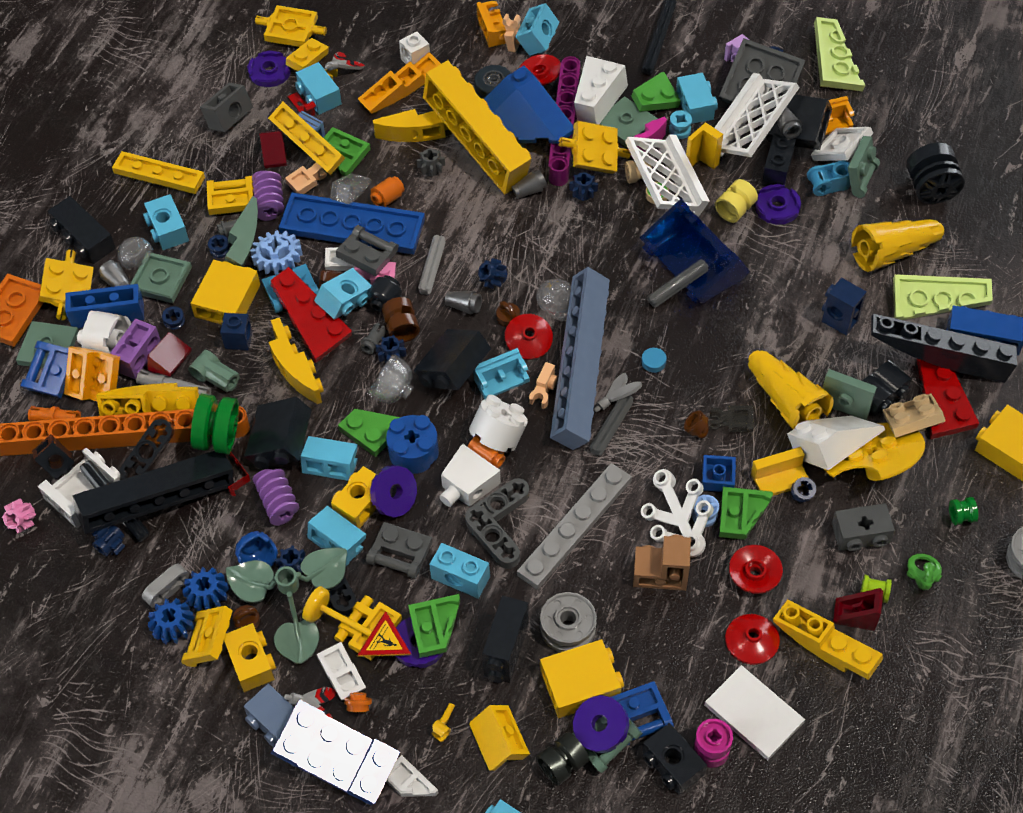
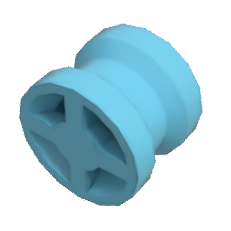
[669,110,692,139]

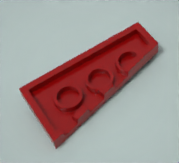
[270,267,352,363]
[917,359,979,439]

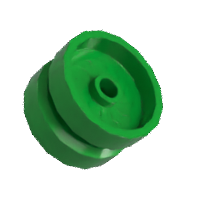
[191,393,239,454]

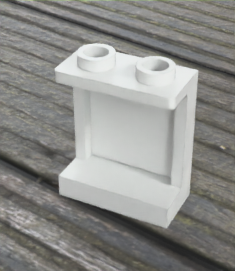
[38,448,121,528]

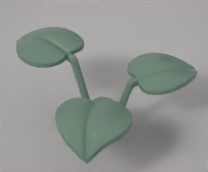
[226,548,347,664]

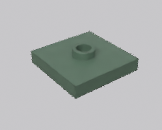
[599,96,658,148]
[130,252,192,303]
[16,321,79,368]
[823,369,877,420]

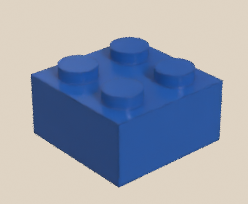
[702,455,736,492]

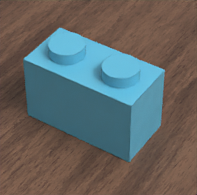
[295,62,342,115]
[676,73,718,124]

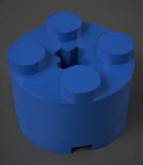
[386,415,439,474]

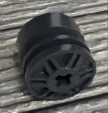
[906,142,965,204]

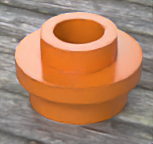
[344,692,372,712]

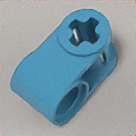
[806,160,851,196]

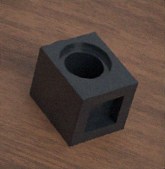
[32,434,75,479]

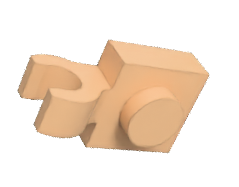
[502,14,521,52]
[285,163,327,194]
[529,362,558,409]

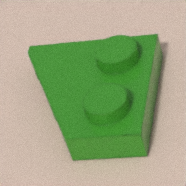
[631,72,681,112]
[324,127,371,178]
[338,409,401,457]
[719,487,773,540]
[408,594,460,658]

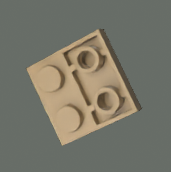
[883,394,945,437]

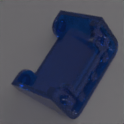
[639,199,751,304]

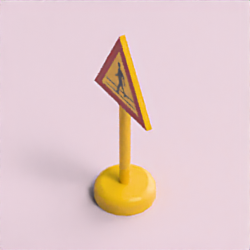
[302,586,411,657]

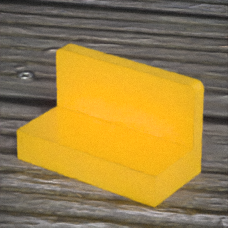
[686,122,723,169]
[751,447,808,496]
[469,705,530,771]

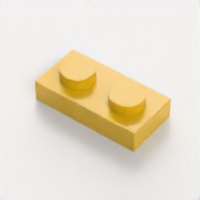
[286,38,329,71]

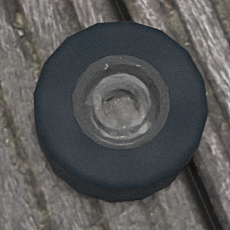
[474,65,511,99]

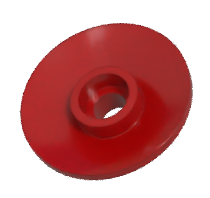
[519,54,561,85]
[505,314,553,360]
[729,545,783,594]
[725,614,780,665]

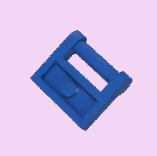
[20,341,69,398]
[612,681,674,746]

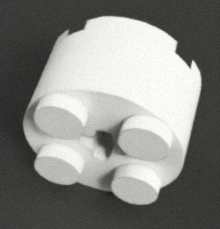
[77,310,131,354]
[469,395,528,452]

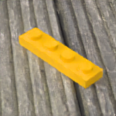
[268,101,345,175]
[112,151,205,194]

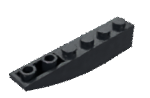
[871,313,1017,383]

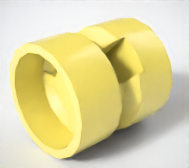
[715,179,758,223]

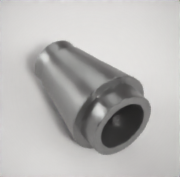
[777,106,802,139]
[512,170,547,199]
[99,260,130,287]
[445,291,482,314]

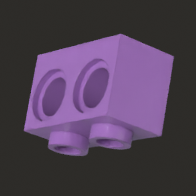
[110,318,161,380]

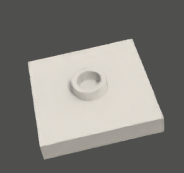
[811,127,873,161]

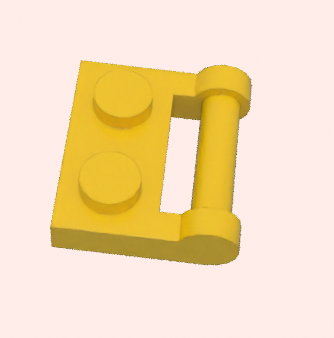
[207,176,254,215]
[181,606,233,667]

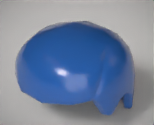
[235,531,278,567]

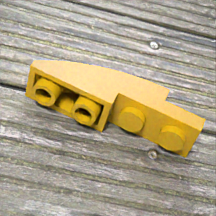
[373,109,449,142]
[269,317,324,404]
[96,383,199,416]
[773,599,883,680]

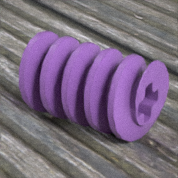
[252,171,284,221]
[253,469,299,526]

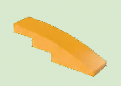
[358,52,441,114]

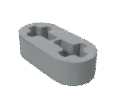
[142,564,189,608]

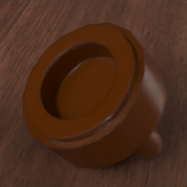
[318,269,342,287]
[496,301,520,327]
[684,410,709,439]
[232,605,260,629]

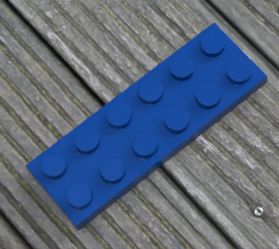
[279,192,425,255]

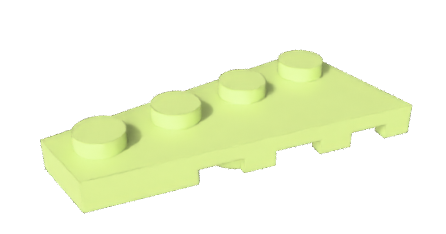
[814,17,865,91]
[893,274,993,320]

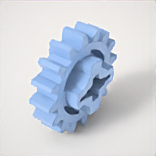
[250,230,303,275]

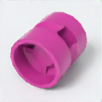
[693,719,733,768]

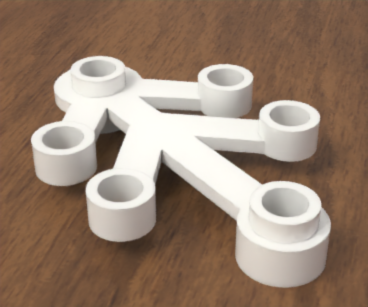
[641,469,714,557]

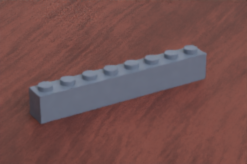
[550,267,610,450]

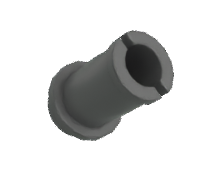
[217,219,238,238]
[361,323,388,354]

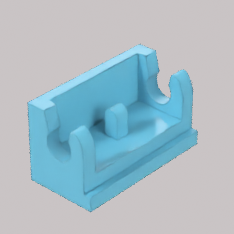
[473,348,530,399]
[300,436,358,481]
[307,506,366,566]

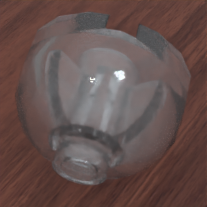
[367,354,414,404]

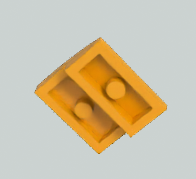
[64,346,120,401]

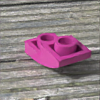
[630,116,667,158]

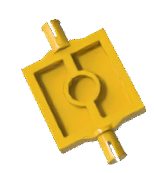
[255,5,327,47]
[559,121,631,174]
[39,250,94,320]

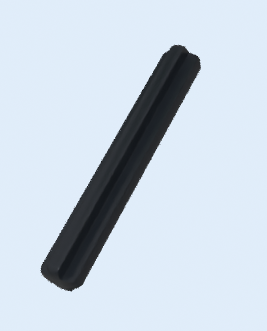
[80,460,149,542]

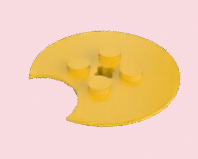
[824,423,925,481]

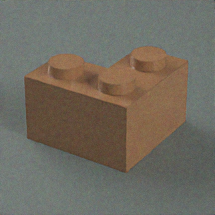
[633,534,691,591]

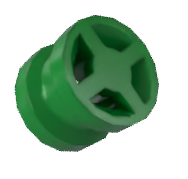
[949,497,978,525]

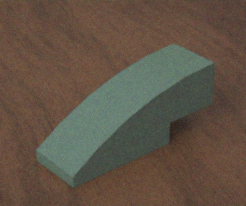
[225,196,258,267]

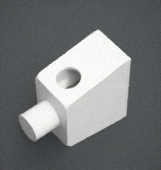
[439,444,501,507]

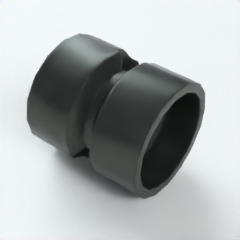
[536,732,590,786]

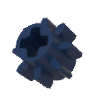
[569,172,598,201]
[478,258,507,289]
[376,335,407,366]
[92,525,125,557]
[275,545,306,576]

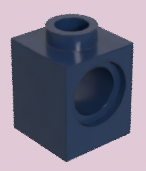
[220,313,253,350]

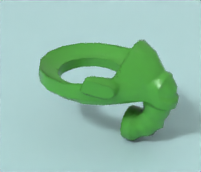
[907,554,942,591]

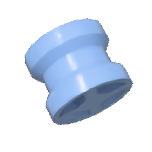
[692,495,719,527]

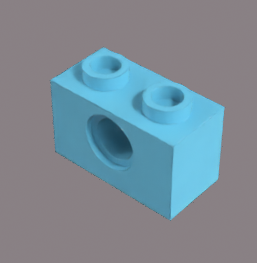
[515,3,559,56]
[143,194,189,250]
[314,268,372,320]
[429,543,490,599]

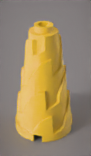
[851,220,944,272]
[748,350,834,429]

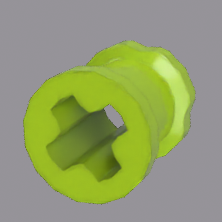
[860,575,892,603]

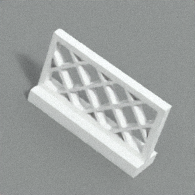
[715,73,800,157]
[625,134,710,217]

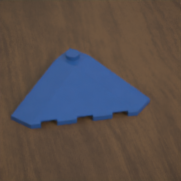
[484,66,574,144]

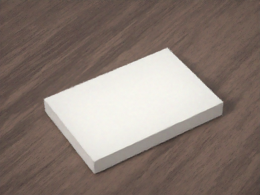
[704,665,805,761]

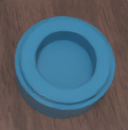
[642,348,666,373]

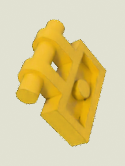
[334,595,402,661]

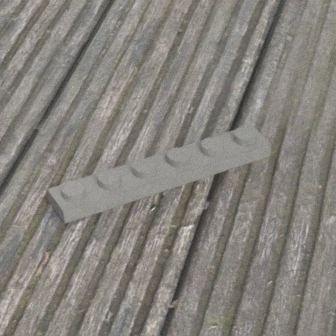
[517,463,632,590]

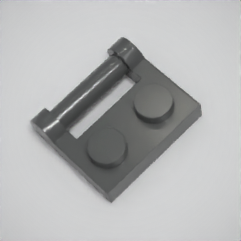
[336,225,399,277]
[366,522,433,579]

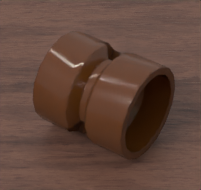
[382,297,420,342]

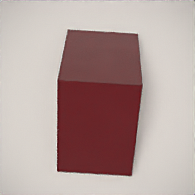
[259,130,287,168]
[833,588,883,631]

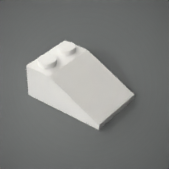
[787,416,885,470]

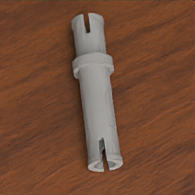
[136,369,211,395]

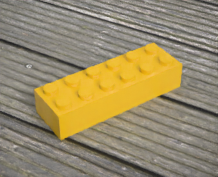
[423,60,532,195]

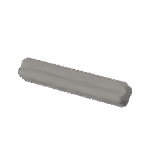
[418,235,446,295]

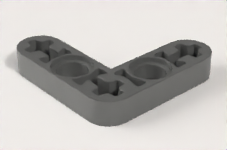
[465,478,529,569]

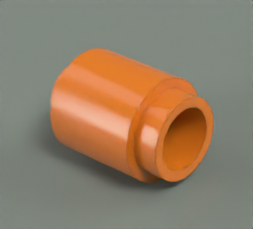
[370,176,405,207]
[468,435,505,468]

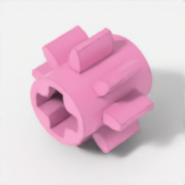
[2,499,36,533]

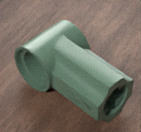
[188,350,240,392]

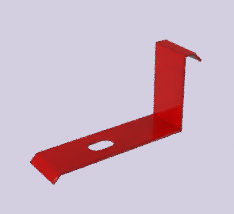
[287,92,316,116]
[228,452,250,496]

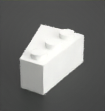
[574,56,628,125]

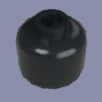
[367,275,402,312]

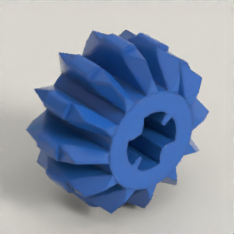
[182,567,229,612]
[148,598,194,645]

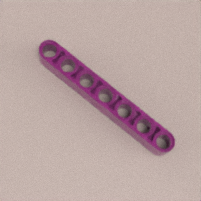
[549,56,580,186]

